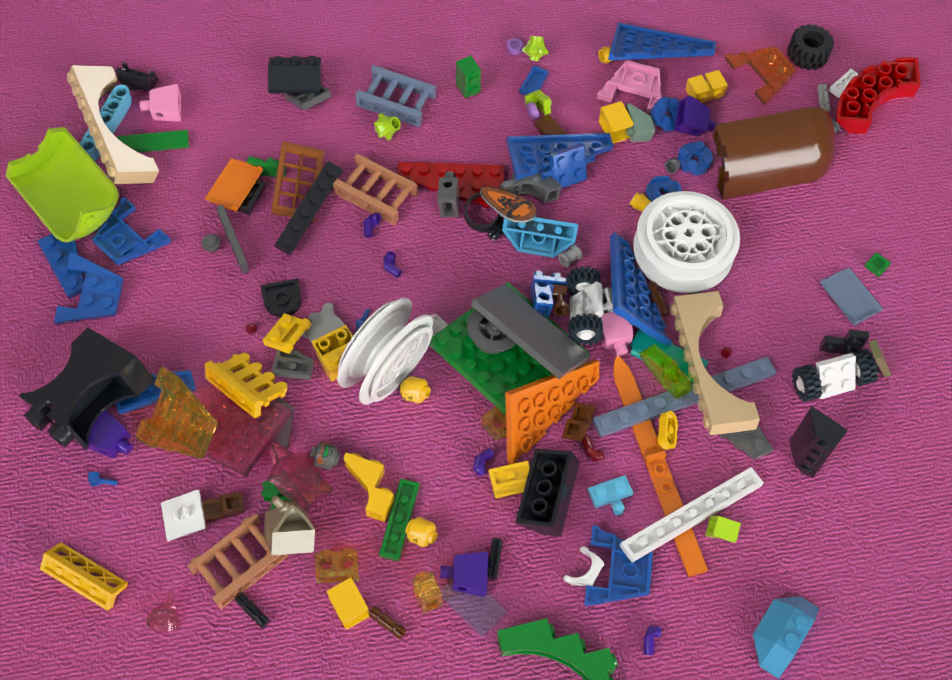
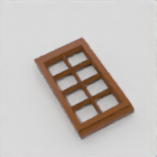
[271,141,324,222]

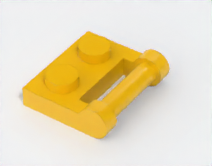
[262,313,312,354]

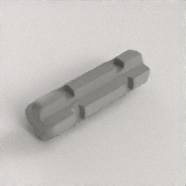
[817,84,831,113]

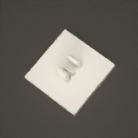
[161,490,206,541]

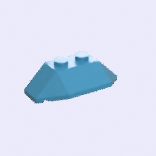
[502,217,578,258]
[753,596,819,679]

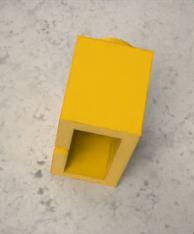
[685,70,728,103]

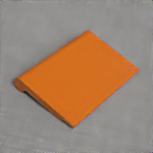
[205,158,263,212]

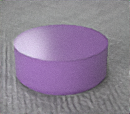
[507,38,523,55]
[526,102,539,120]

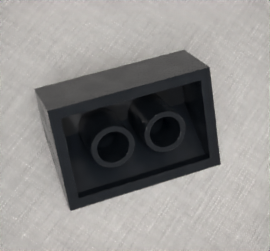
[268,56,323,93]

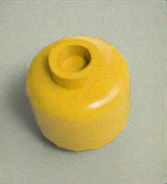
[400,376,430,403]
[405,517,438,547]

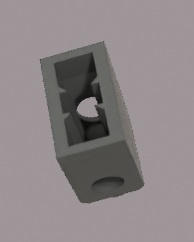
[437,171,460,218]

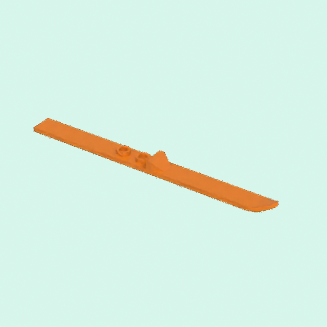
[613,355,708,577]

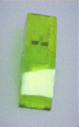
[639,344,692,400]

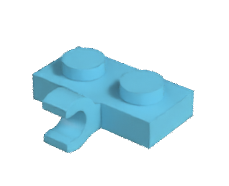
[588,475,633,516]

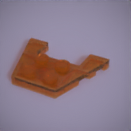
[725,46,796,105]

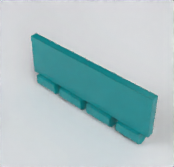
[630,329,709,383]

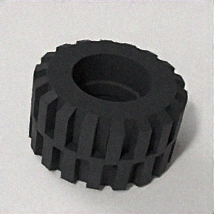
[787,24,834,70]

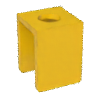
[599,101,634,144]
[326,578,369,629]

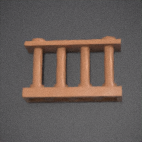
[333,154,418,225]
[187,514,288,610]

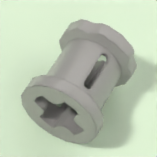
[558,245,583,268]

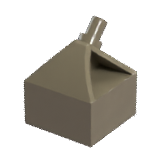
[264,495,315,555]

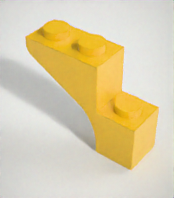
[344,453,394,523]

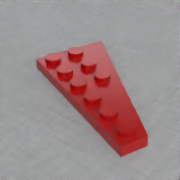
[397,162,504,209]

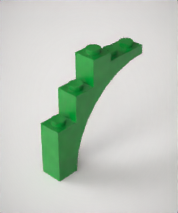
[497,618,617,680]

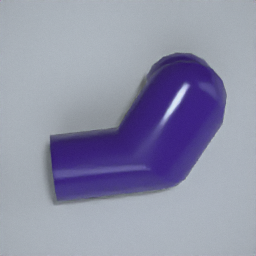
[363,212,382,238]
[383,251,402,278]
[473,448,495,476]
[643,625,661,655]

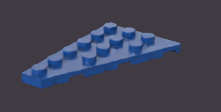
[608,22,716,60]
[610,232,673,347]

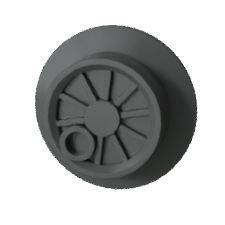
[467,310,516,354]

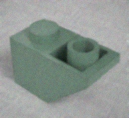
[625,104,655,142]

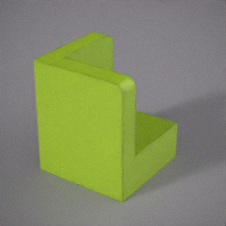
[705,516,741,543]

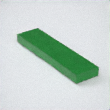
[116,130,189,152]
[379,478,420,561]

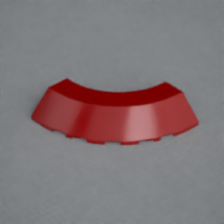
[836,57,921,134]

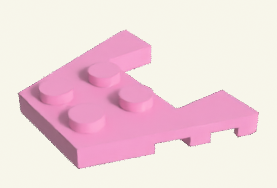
[596,60,662,114]

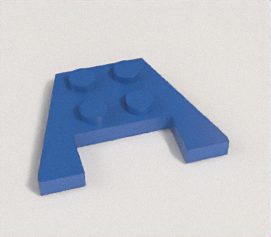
[92,197,171,266]
[54,252,124,325]
[584,525,653,607]

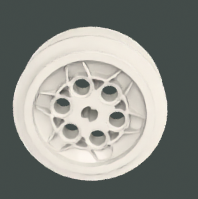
[633,191,740,293]
[337,298,433,405]

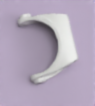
[563,546,604,586]

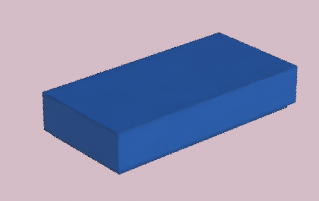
[519,65,549,95]

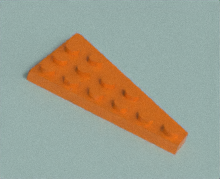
[505,359,599,465]

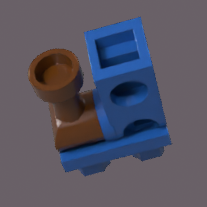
[529,271,569,317]

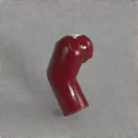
[581,435,604,462]

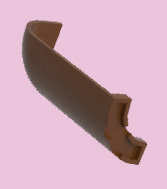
[712,107,835,199]

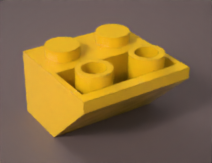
[311,325,353,382]

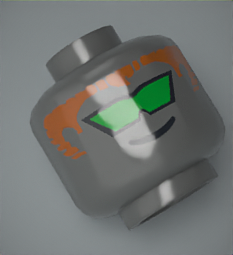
[309,441,341,470]

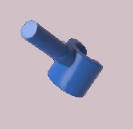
[355,309,370,331]
[88,472,118,487]

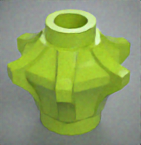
[522,36,549,61]
[374,113,401,140]

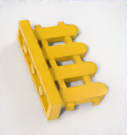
[205,353,287,418]

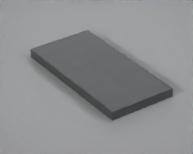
[470,284,591,379]

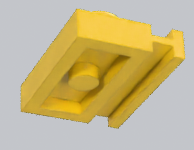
[488,461,530,499]

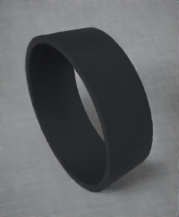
[464,192,503,232]

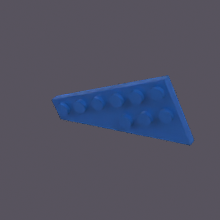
[506,133,613,180]

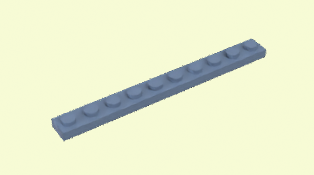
[592,356,777,438]

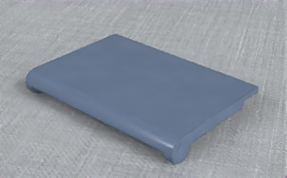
[820,267,884,326]

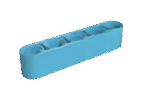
[80,85,133,161]

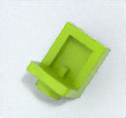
[524,89,552,116]

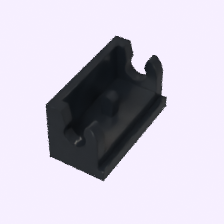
[116,62,159,92]

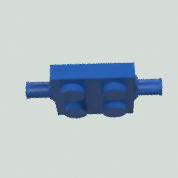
[540,144,595,189]

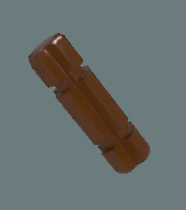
[648,282,668,317]
[368,606,406,639]

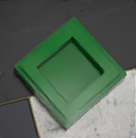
[864,252,891,277]

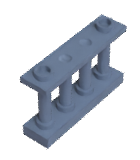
[355,65,436,128]

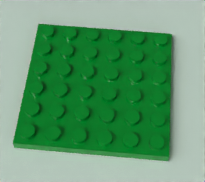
[429,282,590,415]

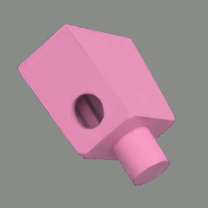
[140,84,181,121]
[599,312,633,356]

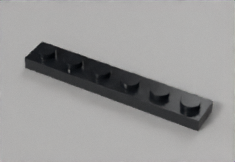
[274,161,343,256]

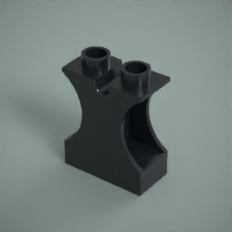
[19,327,154,450]

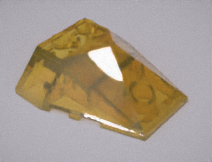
[135,367,218,459]

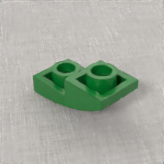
[246,156,287,177]

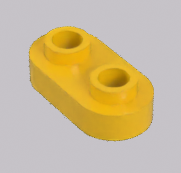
[658,411,678,450]

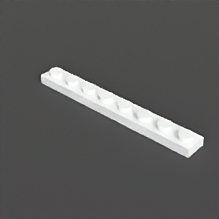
[620,467,764,563]

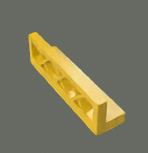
[40,542,128,611]

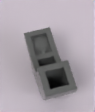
[500,173,561,204]

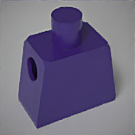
[674,95,716,136]
[88,410,133,458]
[440,552,488,597]

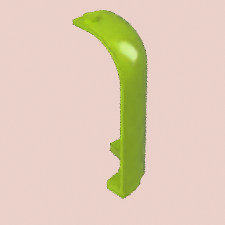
[6,127,119,242]

